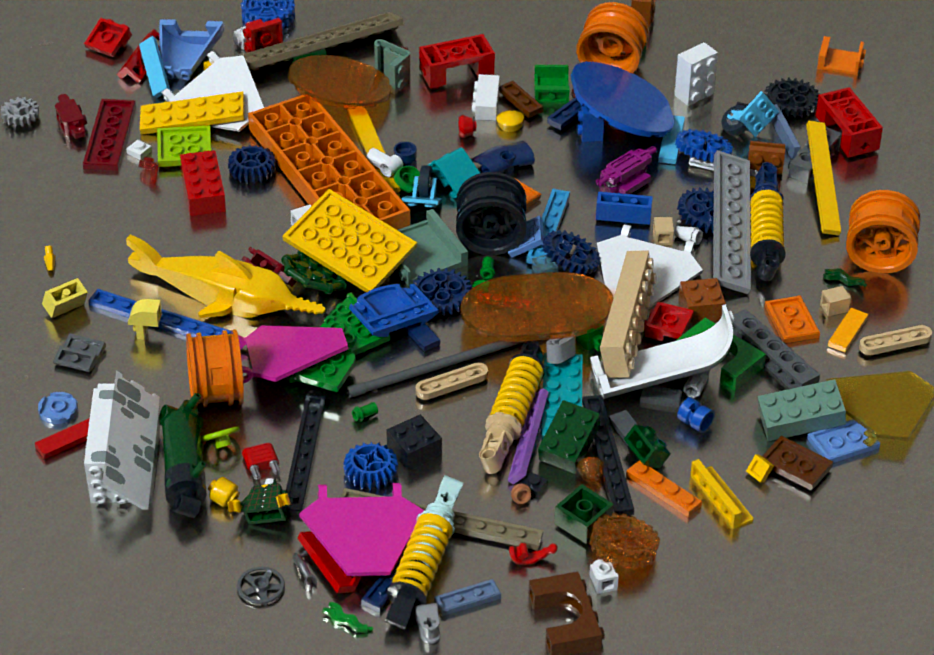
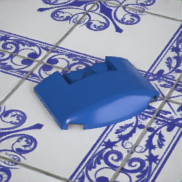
[349,284,438,337]

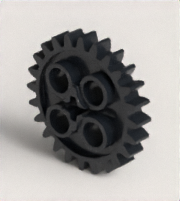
[764,77,820,118]

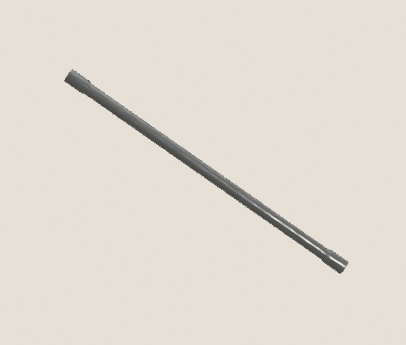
[346,310,596,398]

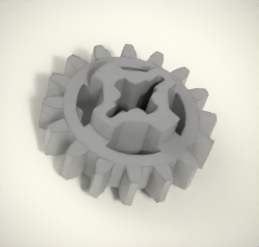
[1,97,40,127]

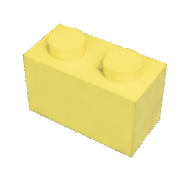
[42,278,88,318]

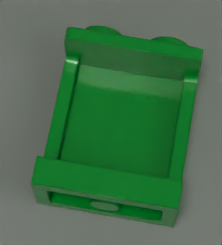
[534,65,570,104]

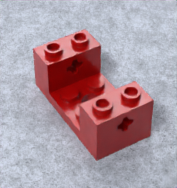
[419,34,495,88]
[816,87,883,157]

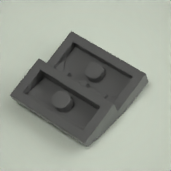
[53,333,106,372]

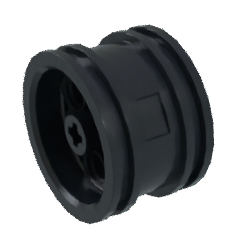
[456,172,526,255]

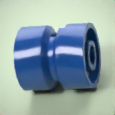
[677,397,715,433]

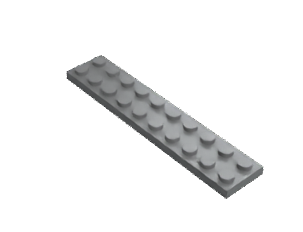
[713,150,751,294]

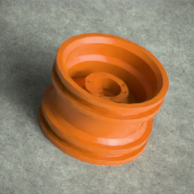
[576,2,649,74]

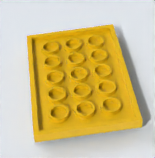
[282,189,417,292]

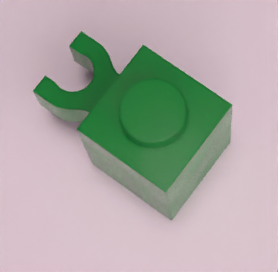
[576,316,604,352]

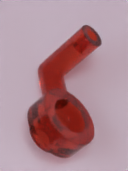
[139,157,159,185]

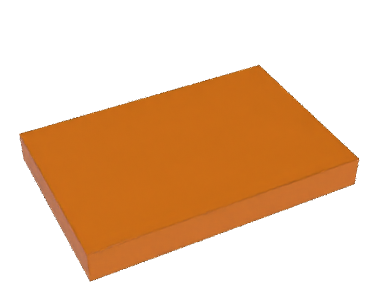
[764,295,820,343]

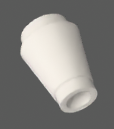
[674,226,703,245]

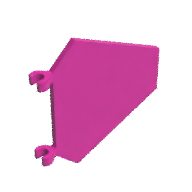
[238,326,348,383]
[299,483,424,576]

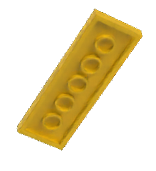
[139,91,245,135]

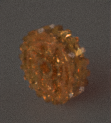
[589,513,660,569]

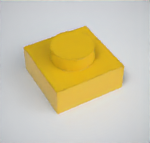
[746,454,774,483]

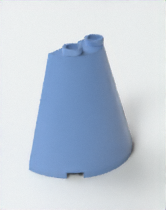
[159,19,224,80]

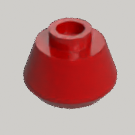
[458,115,477,139]

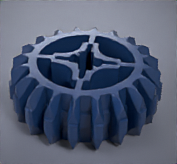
[228,144,276,184]

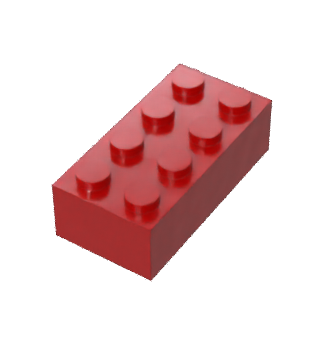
[180,150,226,216]

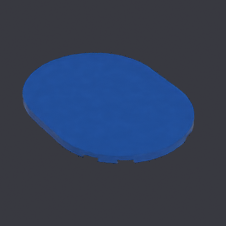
[571,62,674,137]

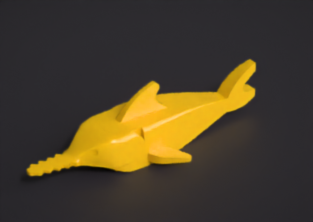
[126,234,326,318]

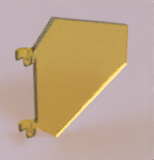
[826,371,934,447]

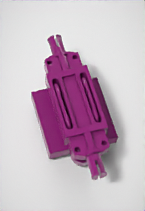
[596,146,656,194]

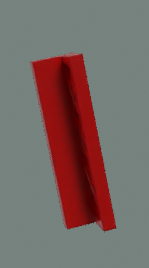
[116,29,160,83]
[297,531,362,593]

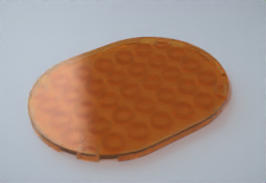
[461,272,613,342]

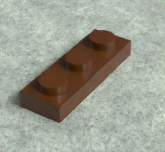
[499,81,543,118]

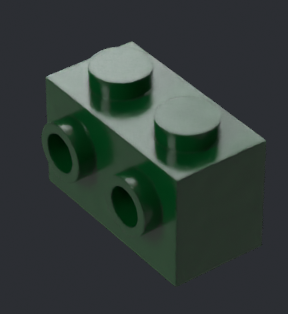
[624,424,671,469]

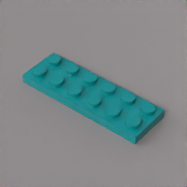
[541,353,583,441]

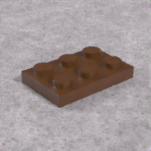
[762,436,833,491]

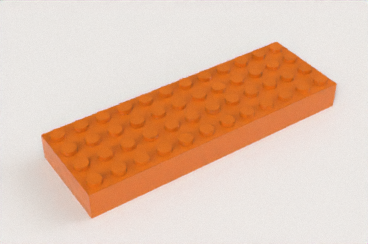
[248,92,410,230]

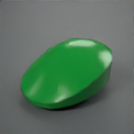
[394,166,420,193]

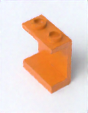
[817,36,866,75]

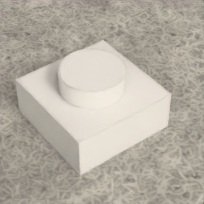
[126,140,152,160]

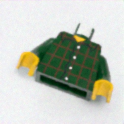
[227,478,293,525]

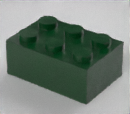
[538,400,600,474]

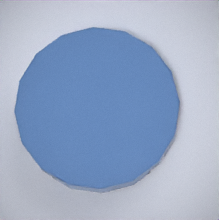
[38,392,78,424]

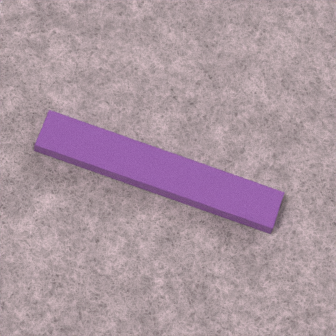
[508,388,548,485]

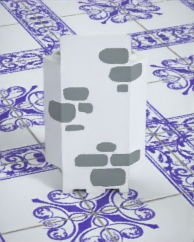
[84,370,160,509]

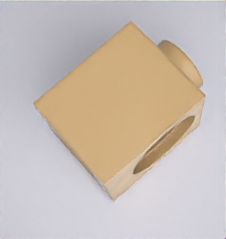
[653,217,674,246]

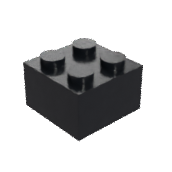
[386,414,442,471]

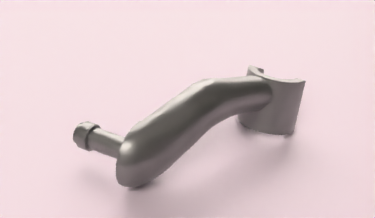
[293,550,317,591]

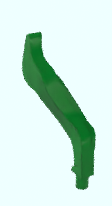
[323,602,373,633]

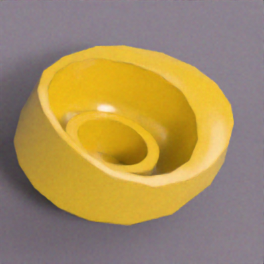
[496,110,524,132]

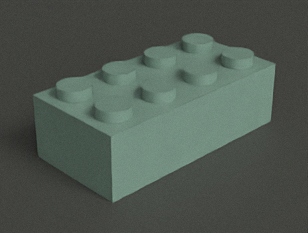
[757,379,846,441]

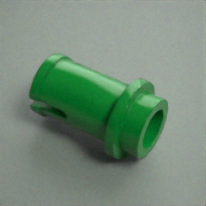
[480,257,495,280]
[352,402,378,422]

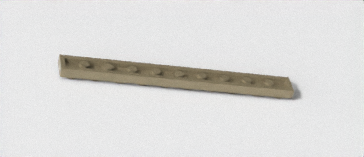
[340,488,543,551]

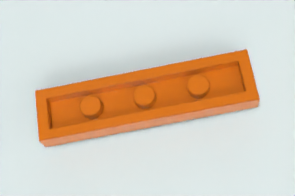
[626,460,702,517]

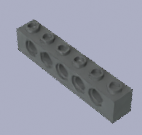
[732,309,820,389]

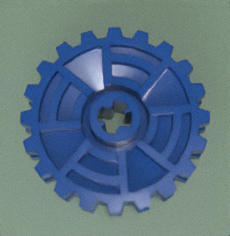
[241,0,295,29]

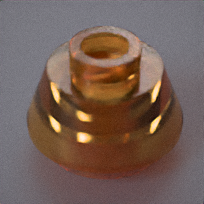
[576,457,604,482]

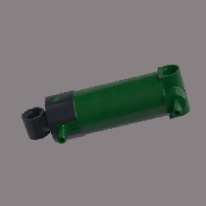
[159,393,207,518]

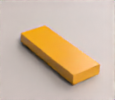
[828,308,868,353]

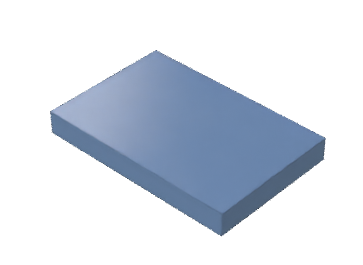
[807,417,880,463]

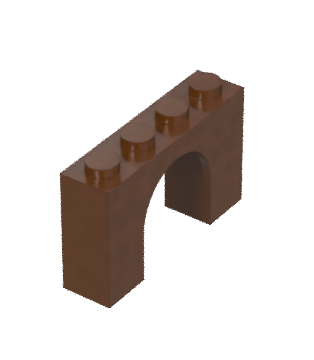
[528,571,605,655]

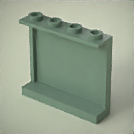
[396,209,468,286]

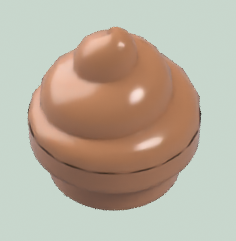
[511,483,531,504]

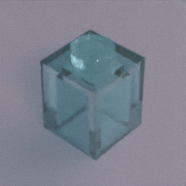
[532,254,558,286]

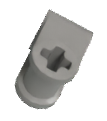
[415,603,440,644]

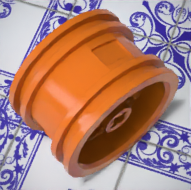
[846,190,921,273]
[186,329,244,408]

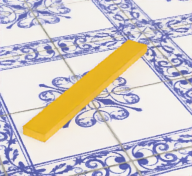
[347,103,400,193]
[806,120,841,236]

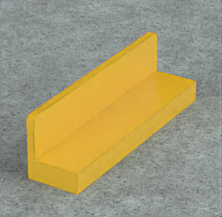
[690,459,754,529]

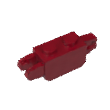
[55,94,87,139]
[241,247,297,288]

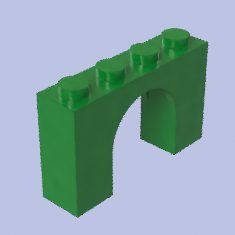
[676,318,766,391]

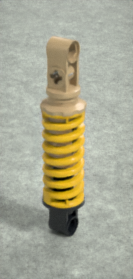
[479,339,545,474]

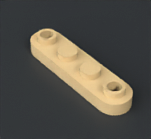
[859,325,932,355]
[416,363,488,400]

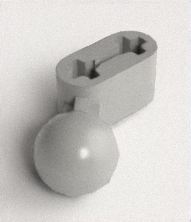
[546,322,576,364]

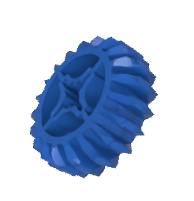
[343,441,398,490]

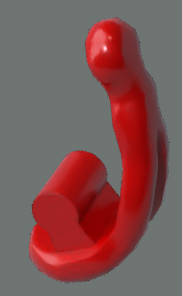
[509,543,558,565]

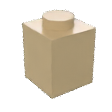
[820,286,852,317]

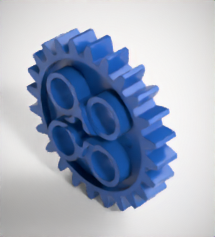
[675,129,733,162]

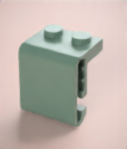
[374,39,410,94]

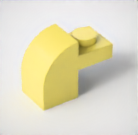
[128,299,162,340]

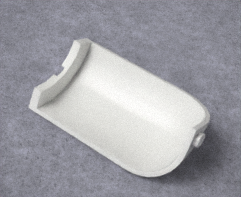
[590,305,734,399]

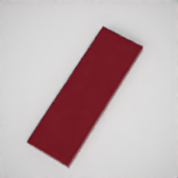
[83,99,136,171]

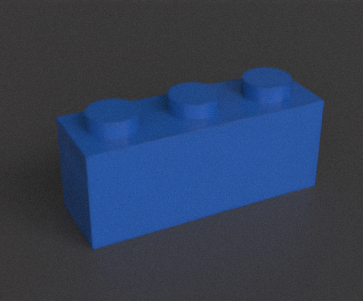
[596,191,653,225]

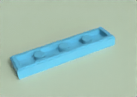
[139,36,170,99]
[658,115,685,164]

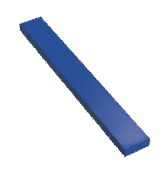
[88,289,231,337]

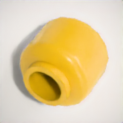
[208,477,240,508]

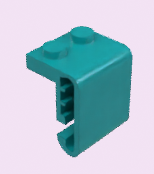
[428,147,480,198]

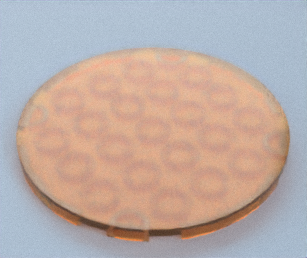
[288,55,391,109]

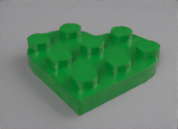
[291,347,356,392]

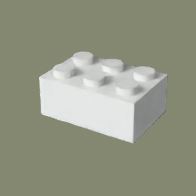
[675,42,718,106]

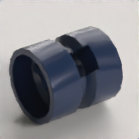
[394,141,417,168]

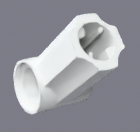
[366,148,403,177]

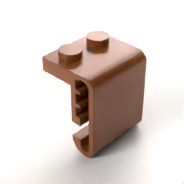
[748,140,785,175]

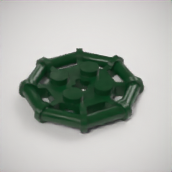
[281,251,347,294]

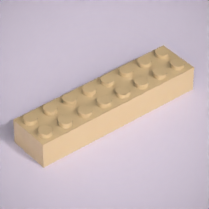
[600,250,657,378]

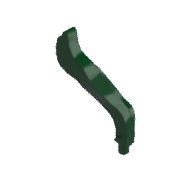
[823,268,867,287]

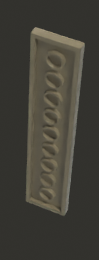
[238,12,404,70]

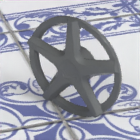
[237,567,285,605]

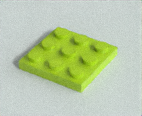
[157,125,211,167]

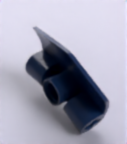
[471,141,535,174]

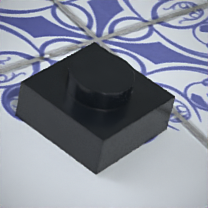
[521,472,548,497]

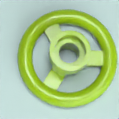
[201,426,240,449]

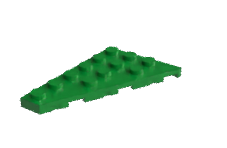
[285,293,390,384]

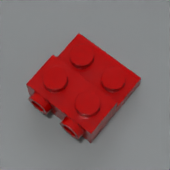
[84,18,132,57]
[243,18,283,52]
[644,302,694,341]

